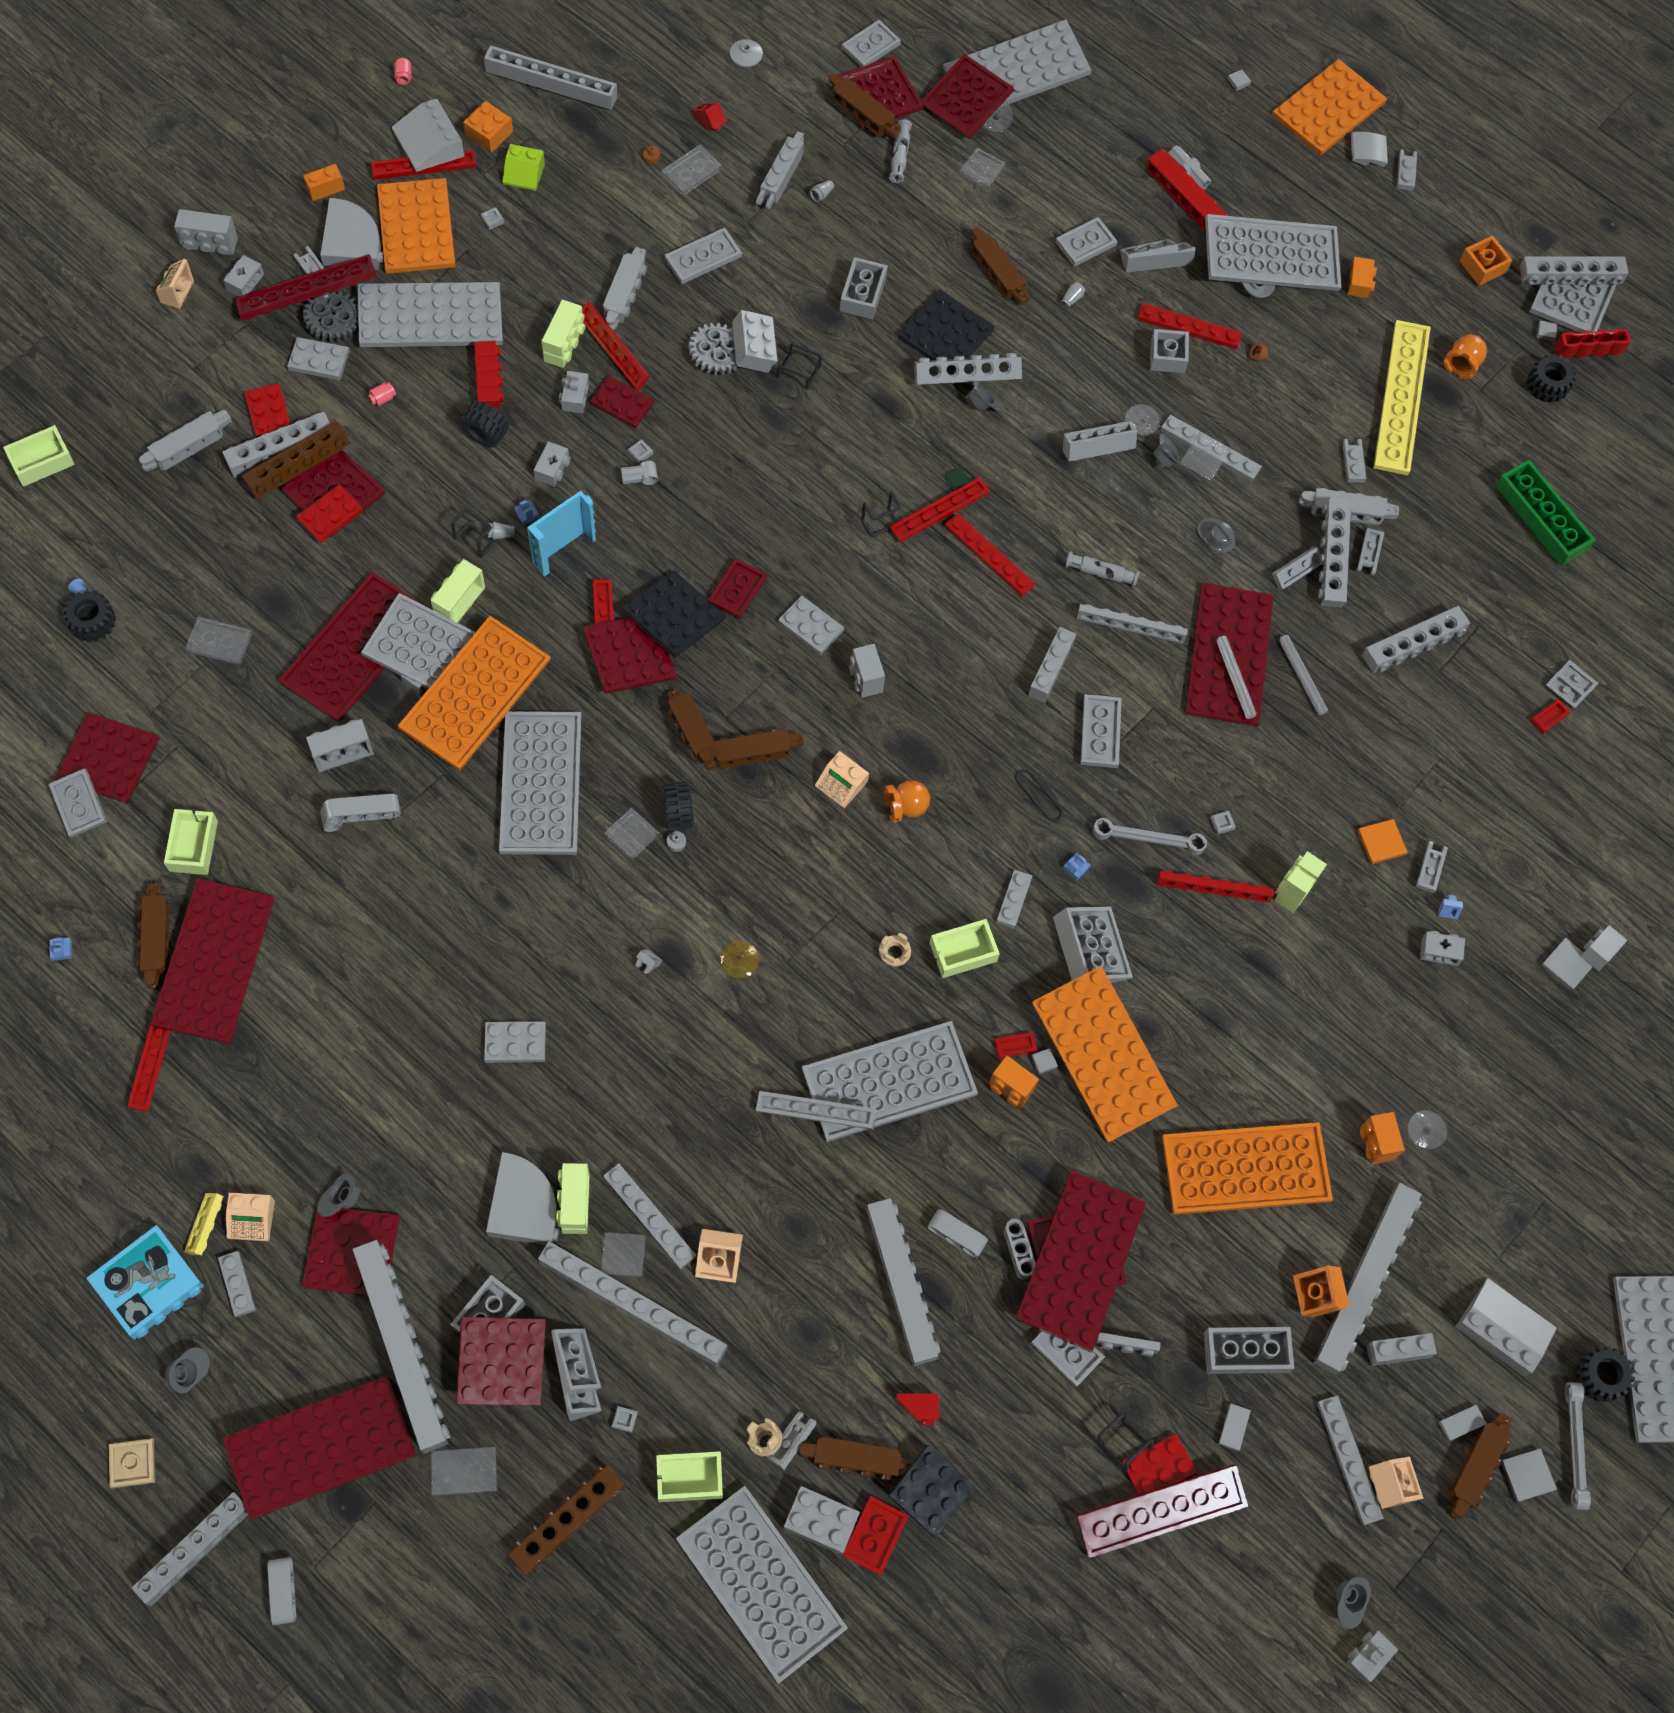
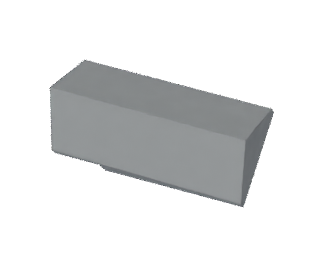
[1119,239,1195,273]
[551,1328,601,1421]

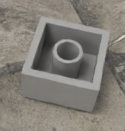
[1150,329,1189,373]
[849,644,885,698]

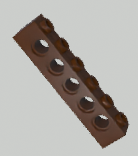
[242,420,351,499]
[508,1465,625,1576]

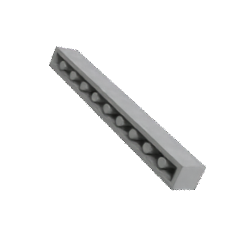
[1313,1183,1422,1375]
[538,1241,727,1367]

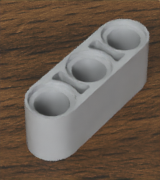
[927,1209,988,1258]
[1004,1219,1035,1280]
[268,1557,296,1626]

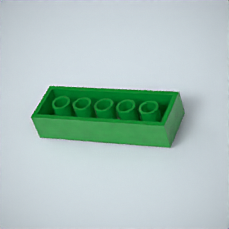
[1495,460,1596,566]

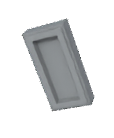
[1218,1404,1251,1451]
[1439,1405,1486,1442]

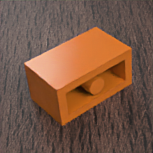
[303,164,345,201]
[1347,257,1377,298]

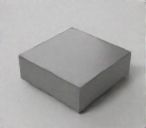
[1228,69,1251,91]
[481,207,504,230]
[1537,321,1557,341]
[628,439,653,464]
[1210,811,1236,835]
[1031,1049,1058,1074]
[612,1406,638,1433]

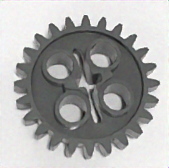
[303,291,359,342]

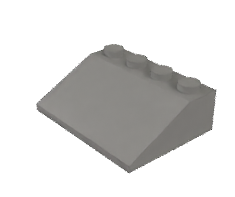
[392,99,464,172]
[1053,907,1133,983]
[1455,1278,1557,1377]

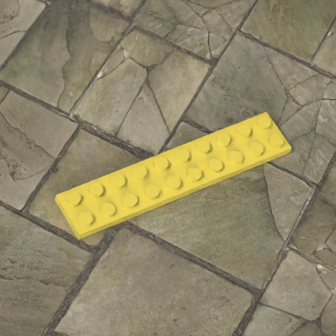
[1373,320,1431,476]

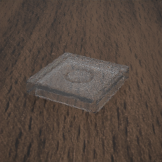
[959,148,1006,189]
[1181,432,1230,481]
[604,808,659,860]
[601,1232,646,1277]

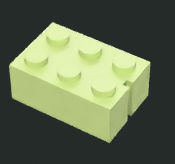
[542,300,585,368]
[3,425,75,487]
[431,559,485,623]
[164,809,218,875]
[1274,851,1327,914]
[930,919,1000,978]
[557,1163,590,1234]
[657,1452,723,1502]

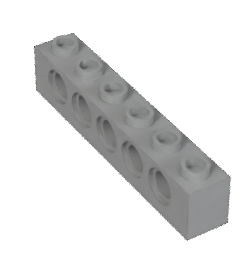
[1519,256,1628,285]
[914,353,1022,385]
[222,412,330,478]
[1318,497,1351,608]
[1362,606,1470,673]
[132,1492,247,1606]

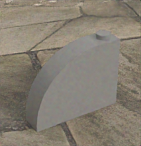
[320,198,383,270]
[486,1152,559,1245]

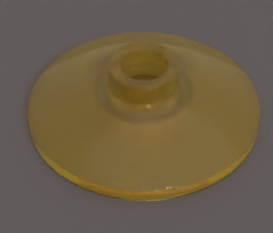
[720,941,759,978]

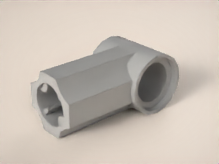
[621,461,658,485]

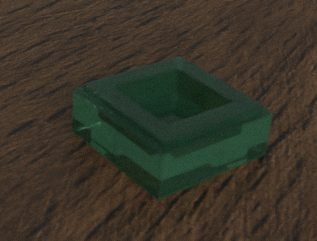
[945,468,970,491]

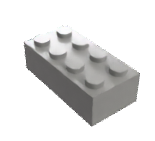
[1204,1327,1294,1374]

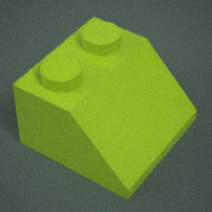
[503,144,545,191]

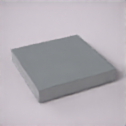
[1541,938,1593,991]
[1501,1449,1557,1502]

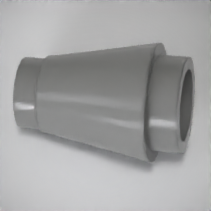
[810,180,834,202]
[1061,282,1085,308]
[488,522,514,540]

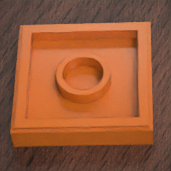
[1358,819,1408,864]

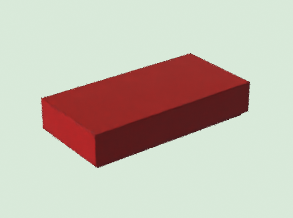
[1530,699,1570,734]
[994,1032,1037,1059]

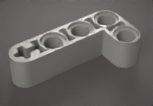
[320,794,401,832]

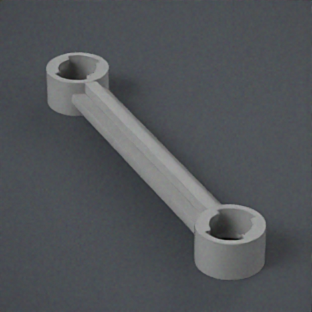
[1093,818,1207,855]
[1565,1382,1591,1510]

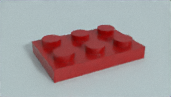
[244,383,291,438]
[296,484,364,544]
[1121,1434,1197,1495]
[842,1496,909,1576]

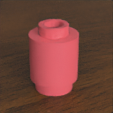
[394,58,412,85]
[368,382,396,407]

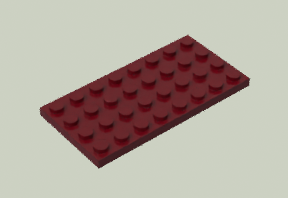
[278,572,423,723]
[1185,582,1274,727]
[151,878,275,1045]
[1015,1170,1146,1353]
[223,1376,416,1521]

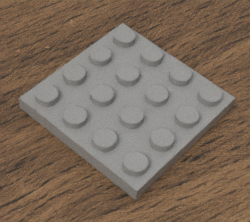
[1529,284,1616,333]

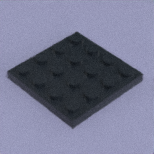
[898,289,995,374]
[622,570,726,658]

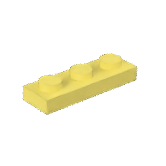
[184,1193,223,1255]

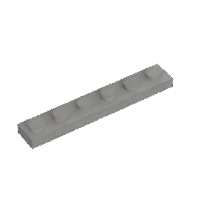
[1160,415,1262,482]
[1076,604,1188,644]
[756,1091,877,1130]
[603,1164,696,1270]
[1317,1396,1384,1526]

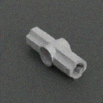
[1168,145,1211,190]

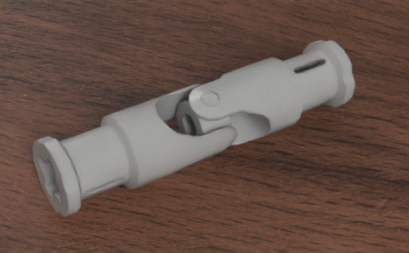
[889,119,912,184]
[1065,551,1139,587]

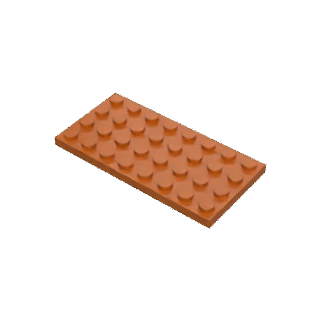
[398,616,551,771]
[1032,966,1178,1143]
[1162,1122,1333,1215]

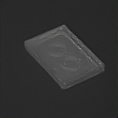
[661,144,722,196]
[185,617,252,665]
[431,1447,497,1496]

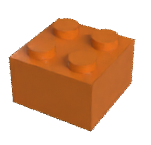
[463,101,513,153]
[1460,235,1513,286]
[989,1056,1039,1108]
[1360,1112,1405,1165]
[1293,1266,1350,1317]

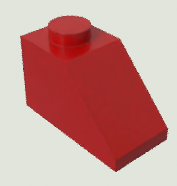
[691,102,727,131]
[895,1394,939,1426]

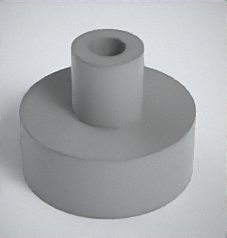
[667,831,686,852]

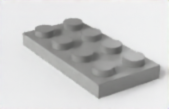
[665,228,742,284]
[1080,694,1122,768]

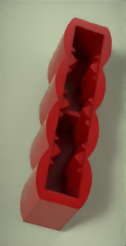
[1555,329,1631,358]
[475,340,504,408]

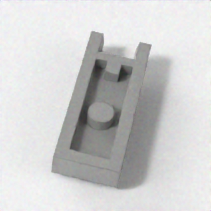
[1397,149,1417,191]
[293,246,324,274]
[1343,439,1366,482]
[1357,528,1384,575]
[1416,841,1448,893]
[766,1411,816,1470]

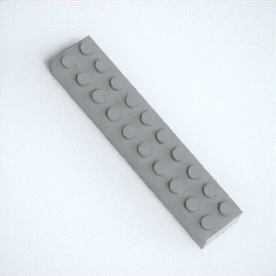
[353,1240,451,1454]

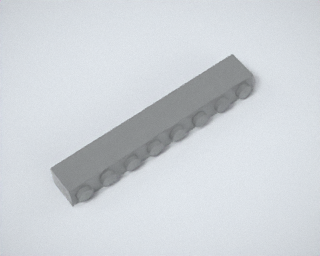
[484,45,617,110]
[866,1198,940,1366]

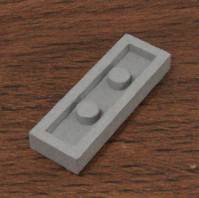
[1272,547,1321,590]
[996,870,1032,929]
[218,1251,256,1318]
[1096,1333,1160,1357]

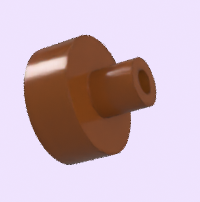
[643,146,660,164]
[1249,342,1268,362]

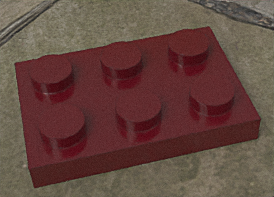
[590,376,654,429]
[708,558,767,619]

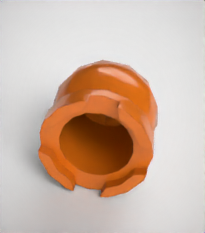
[1444,334,1487,380]
[883,781,930,823]

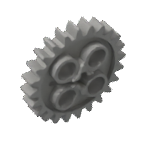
[688,323,737,375]

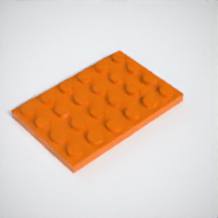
[1272,59,1387,156]
[377,178,456,274]

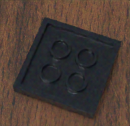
[888,1444,975,1537]

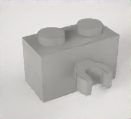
[559,371,589,414]
[1346,1631,1398,1683]

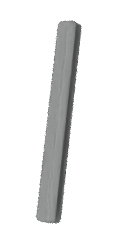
[1279,635,1328,715]
[1217,636,1256,719]

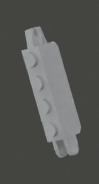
[756,131,804,209]
[603,247,647,331]
[139,410,232,472]
[1298,488,1399,525]

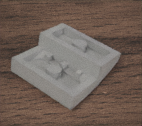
[1351,132,1388,167]
[1546,660,1598,709]

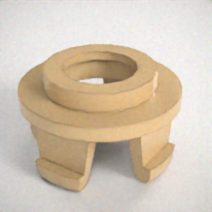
[879,933,911,967]
[746,1418,782,1456]

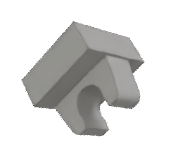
[636,949,662,974]

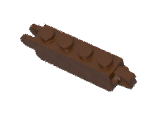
[828,74,901,138]
[971,227,1030,305]
[668,688,718,770]
[714,729,804,769]
[137,883,170,991]
[1448,1413,1512,1519]
[799,1437,913,1481]

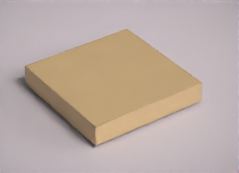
[109,1439,155,1489]

